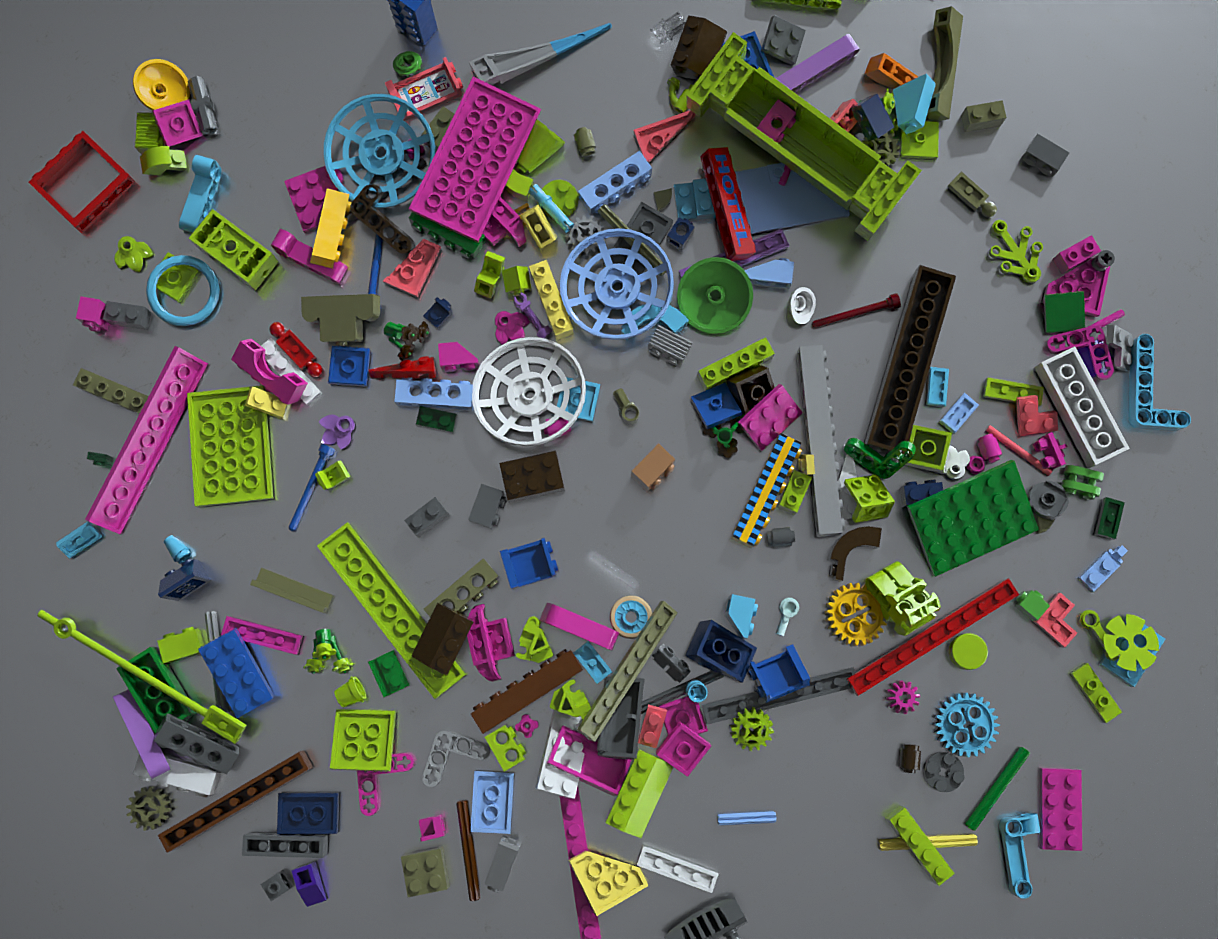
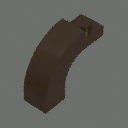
[828,526,882,582]

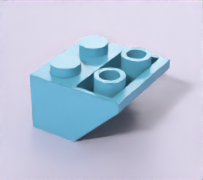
[725,594,758,639]

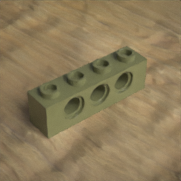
[73,368,149,414]
[424,558,499,617]

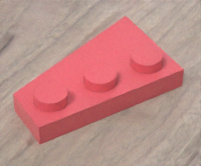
[383,239,441,298]

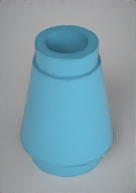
[164,535,191,564]

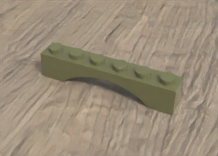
[927,6,963,122]

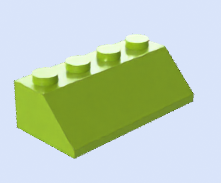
[605,748,673,838]

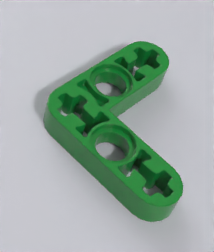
[844,438,916,479]

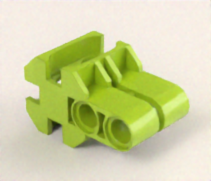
[865,561,941,636]

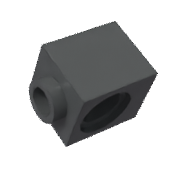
[260,870,293,901]

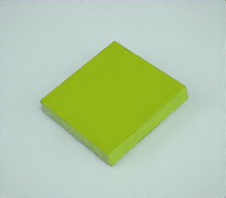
[156,252,201,303]

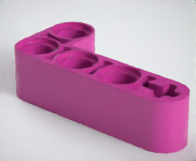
[271,229,348,284]
[539,603,619,651]

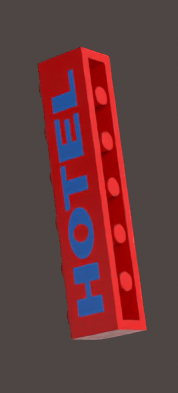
[700,147,756,261]

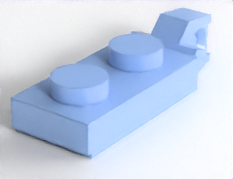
[1078,545,1128,592]

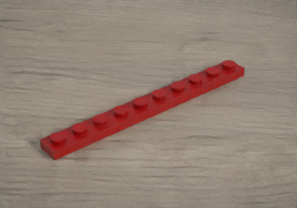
[846,578,1019,696]

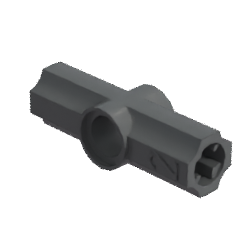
[187,76,218,135]

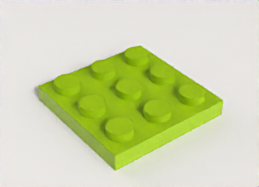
[330,709,396,772]

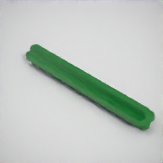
[966,747,1030,831]

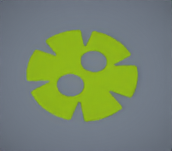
[1103,614,1159,671]

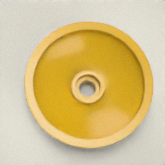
[133,59,190,111]

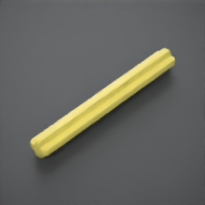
[878,834,978,851]

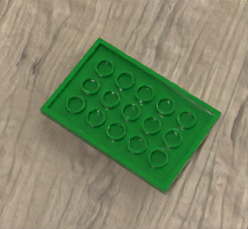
[907,459,1039,577]

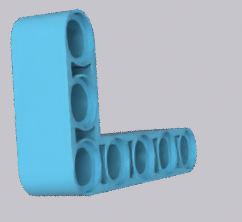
[1129,334,1191,431]

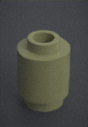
[573,127,596,157]

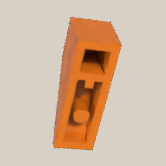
[865,53,918,89]

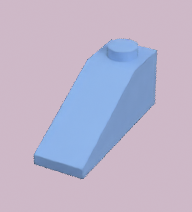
[745,258,794,289]

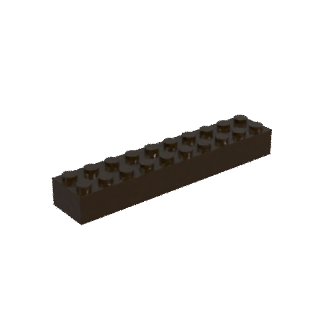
[865,265,956,455]

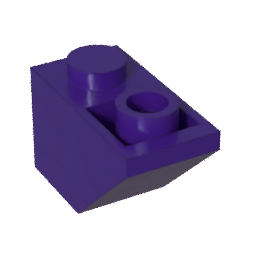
[291,861,327,907]

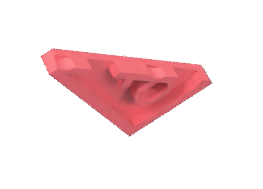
[633,110,695,163]

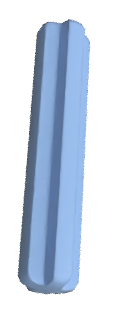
[717,811,776,826]

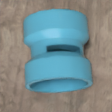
[686,679,708,703]

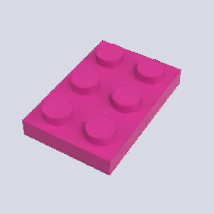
[738,384,803,451]

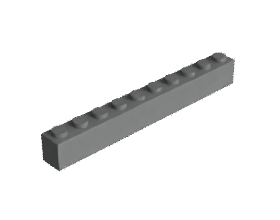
[797,345,845,537]

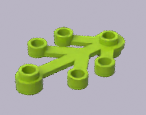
[989,220,1043,283]

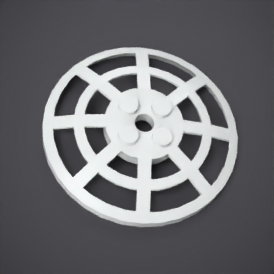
[472,337,586,446]

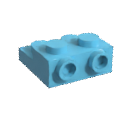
[673,178,716,221]

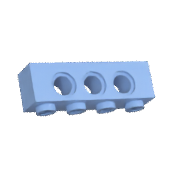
[578,151,652,215]
[394,377,473,410]

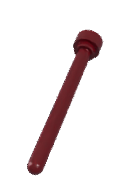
[812,293,901,328]

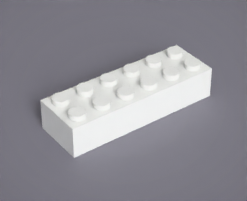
[1034,347,1130,468]

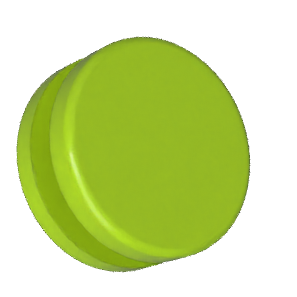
[948,633,988,670]

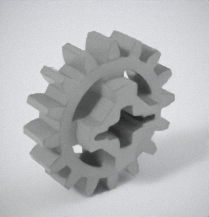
[565,215,605,257]

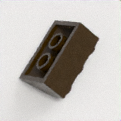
[670,15,727,80]
[411,602,474,675]

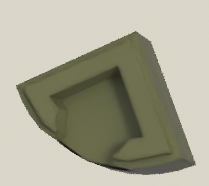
[653,188,672,211]
[1034,515,1055,534]

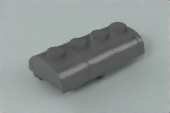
[597,676,645,760]

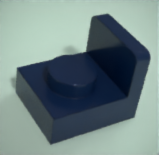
[423,297,453,330]

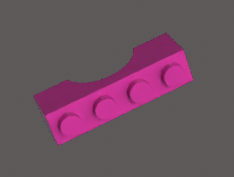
[231,339,308,405]

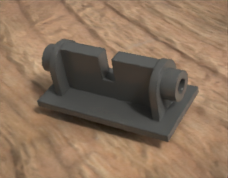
[652,644,691,683]

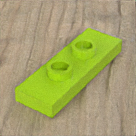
[1070,663,1122,723]

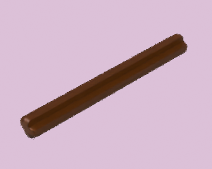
[456,800,481,901]

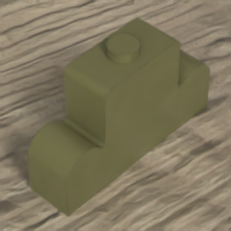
[301,294,380,346]

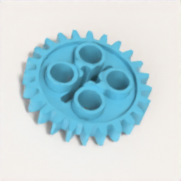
[934,693,1000,757]

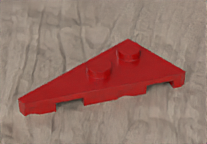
[369,356,436,378]

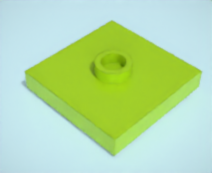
[900,121,939,159]

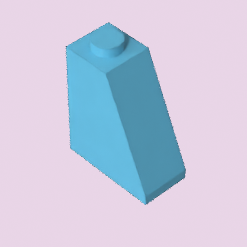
[893,74,935,134]

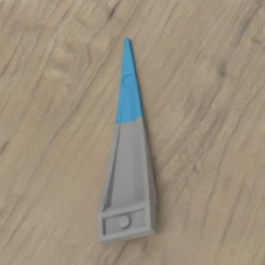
[469,23,612,85]

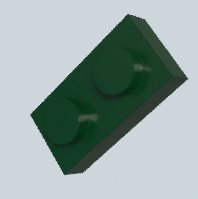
[416,406,458,433]
[1095,497,1125,540]

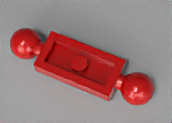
[269,322,322,378]

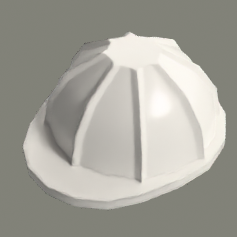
[788,287,816,324]

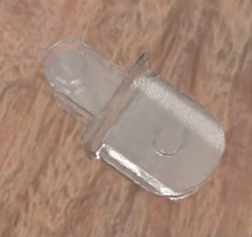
[650,11,686,45]

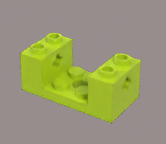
[189,209,279,291]

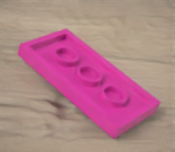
[1040,768,1082,851]

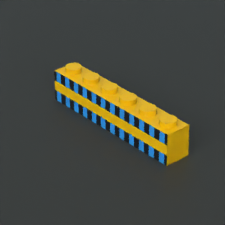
[731,433,802,548]

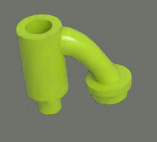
[667,77,694,114]

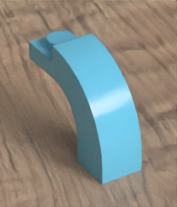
[621,304,689,340]

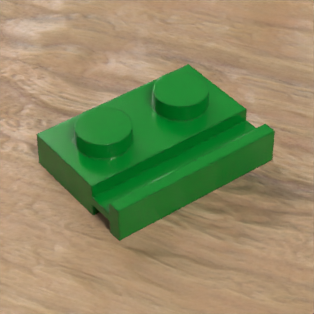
[368,650,410,698]

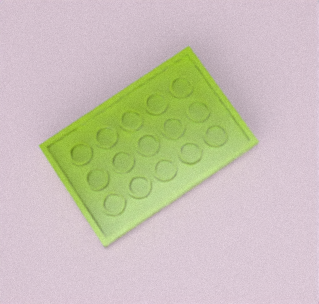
[187,385,273,507]

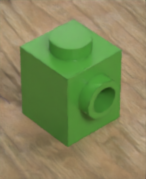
[1014,590,1050,621]

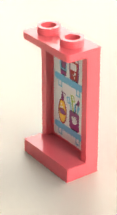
[385,57,463,121]

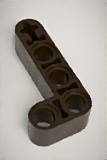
[350,184,414,254]

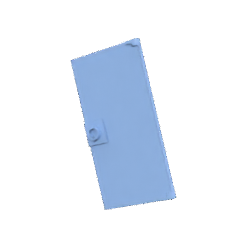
[735,163,850,234]

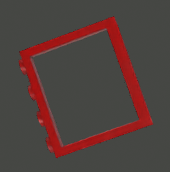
[28,131,135,233]

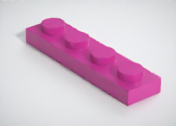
[221,616,303,655]

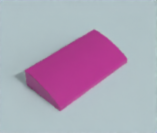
[546,725,632,796]

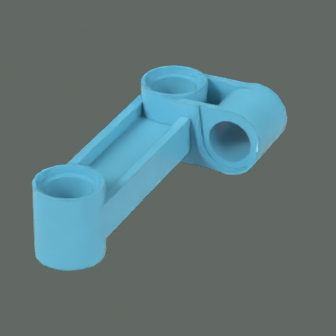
[999,813,1040,899]

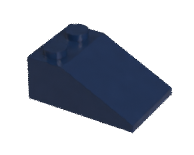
[158,559,211,601]
[685,620,757,683]

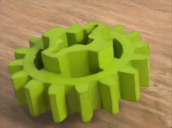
[730,707,774,751]

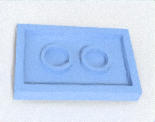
[470,771,514,834]

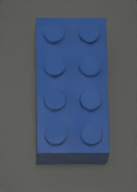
[387,0,438,45]
[198,628,274,718]

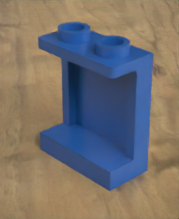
[500,538,559,589]
[748,644,810,703]

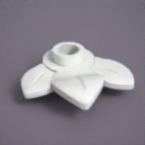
[940,445,970,480]

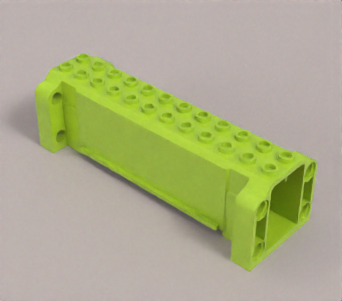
[686,32,922,241]

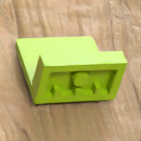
[844,475,895,523]

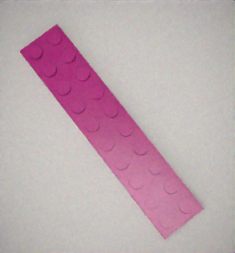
[85,346,208,534]

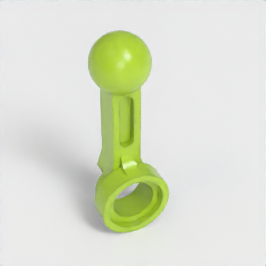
[1078,610,1121,661]

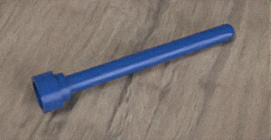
[368,234,383,295]
[289,443,335,531]

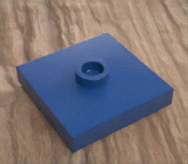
[328,346,371,387]
[691,383,742,429]

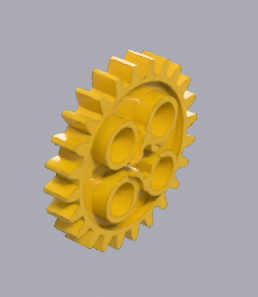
[824,583,887,646]

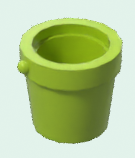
[334,676,366,708]

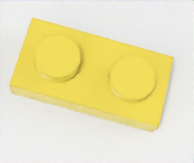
[245,386,287,419]
[798,454,815,475]

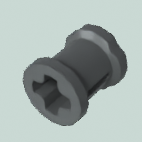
[1091,250,1115,272]

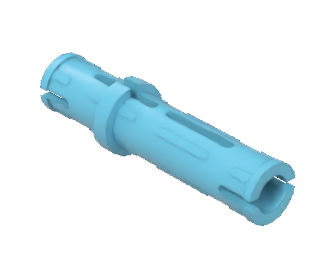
[529,184,574,233]

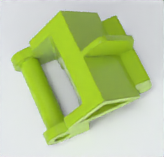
[516,616,553,663]
[550,679,591,720]

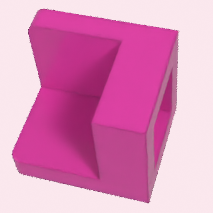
[419,814,446,842]

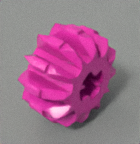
[886,680,920,714]

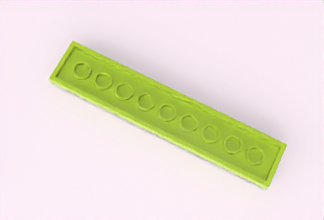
[317,522,466,699]

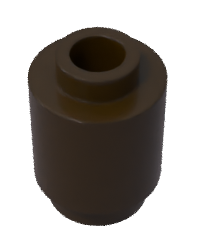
[900,744,921,774]

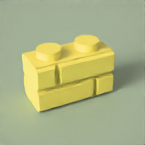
[521,204,558,249]

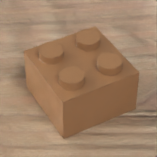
[631,443,676,492]

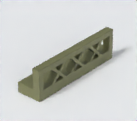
[250,568,334,614]

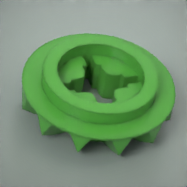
[393,51,422,77]

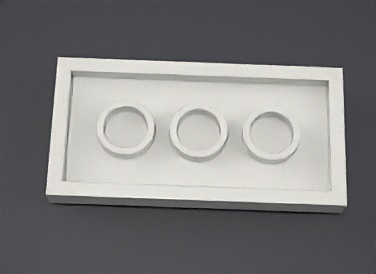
[535,710,585,799]

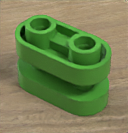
[1061,465,1104,500]

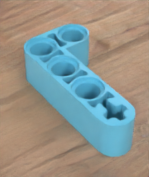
[179,155,222,233]

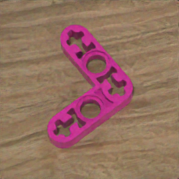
[1047,326,1114,380]
[357,753,415,816]

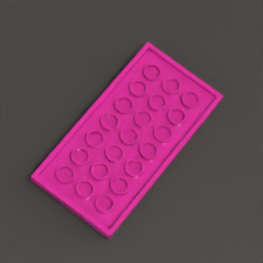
[409,77,541,243]

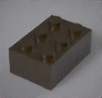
[499,450,565,503]

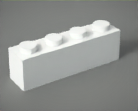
[133,754,221,798]

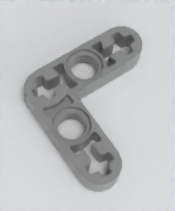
[422,730,491,787]

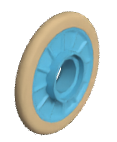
[610,596,652,638]

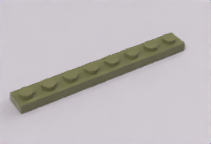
[577,601,678,742]

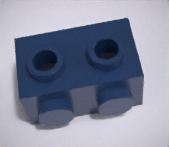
[851,94,894,141]
[899,479,943,508]

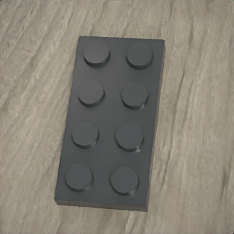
[603,202,673,275]

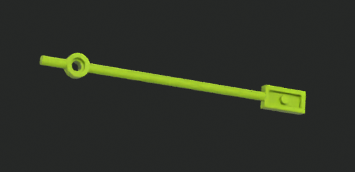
[37,610,247,744]

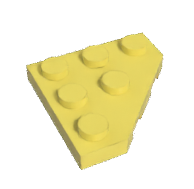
[568,851,648,916]

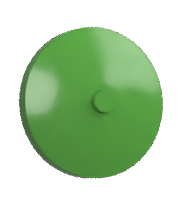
[677,257,753,334]

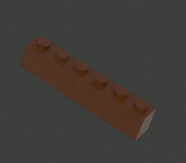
[471,649,583,734]

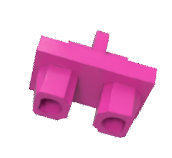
[1033,432,1068,470]

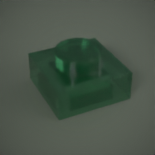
[87,452,114,467]

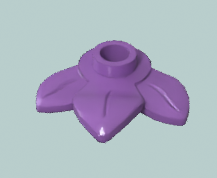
[319,414,355,449]

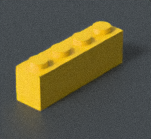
[310,188,352,269]

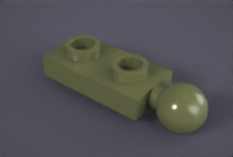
[947,171,997,217]

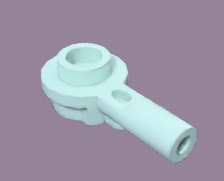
[776,598,799,636]

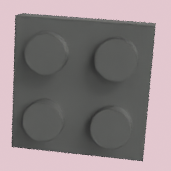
[761,15,806,66]

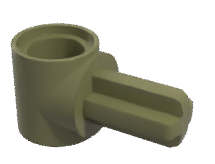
[613,388,639,425]

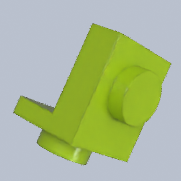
[315,460,350,490]

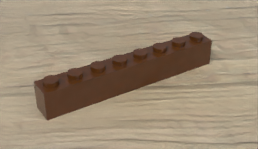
[158,751,313,853]

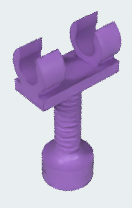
[514,293,552,338]

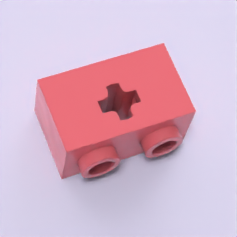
[830,99,858,132]

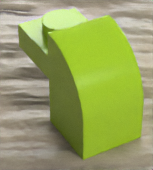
[140,146,187,175]
[474,251,505,298]

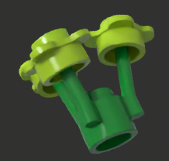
[303,629,354,674]

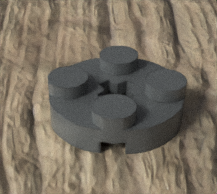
[1028,481,1069,520]
[923,752,965,792]

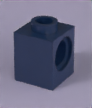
[666,217,695,250]

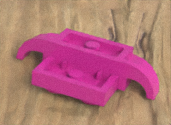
[483,197,526,247]
[467,604,515,682]

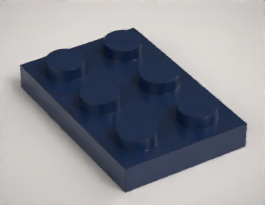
[277,792,339,834]

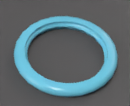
[146,255,220,326]

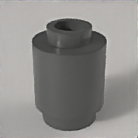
[767,527,795,548]

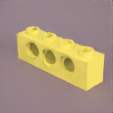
[529,260,574,341]

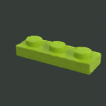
[983,377,1044,407]

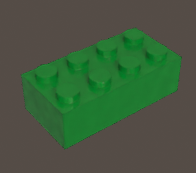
[116,647,197,733]

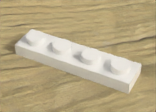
[261,338,322,405]
[636,845,718,893]

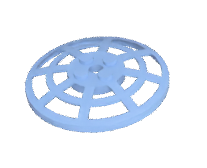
[560,228,674,340]

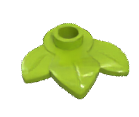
[114,236,153,272]

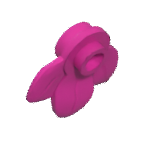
[494,311,530,345]

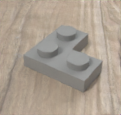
[1106,325,1134,371]

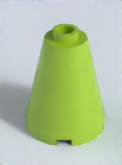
[517,120,565,173]

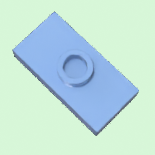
[939,393,979,434]

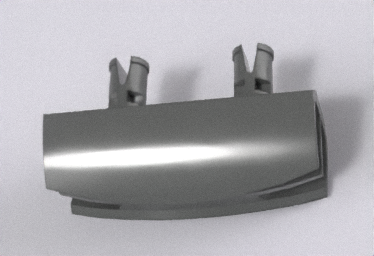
[664,897,748,939]

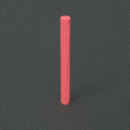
[986,425,1053,476]

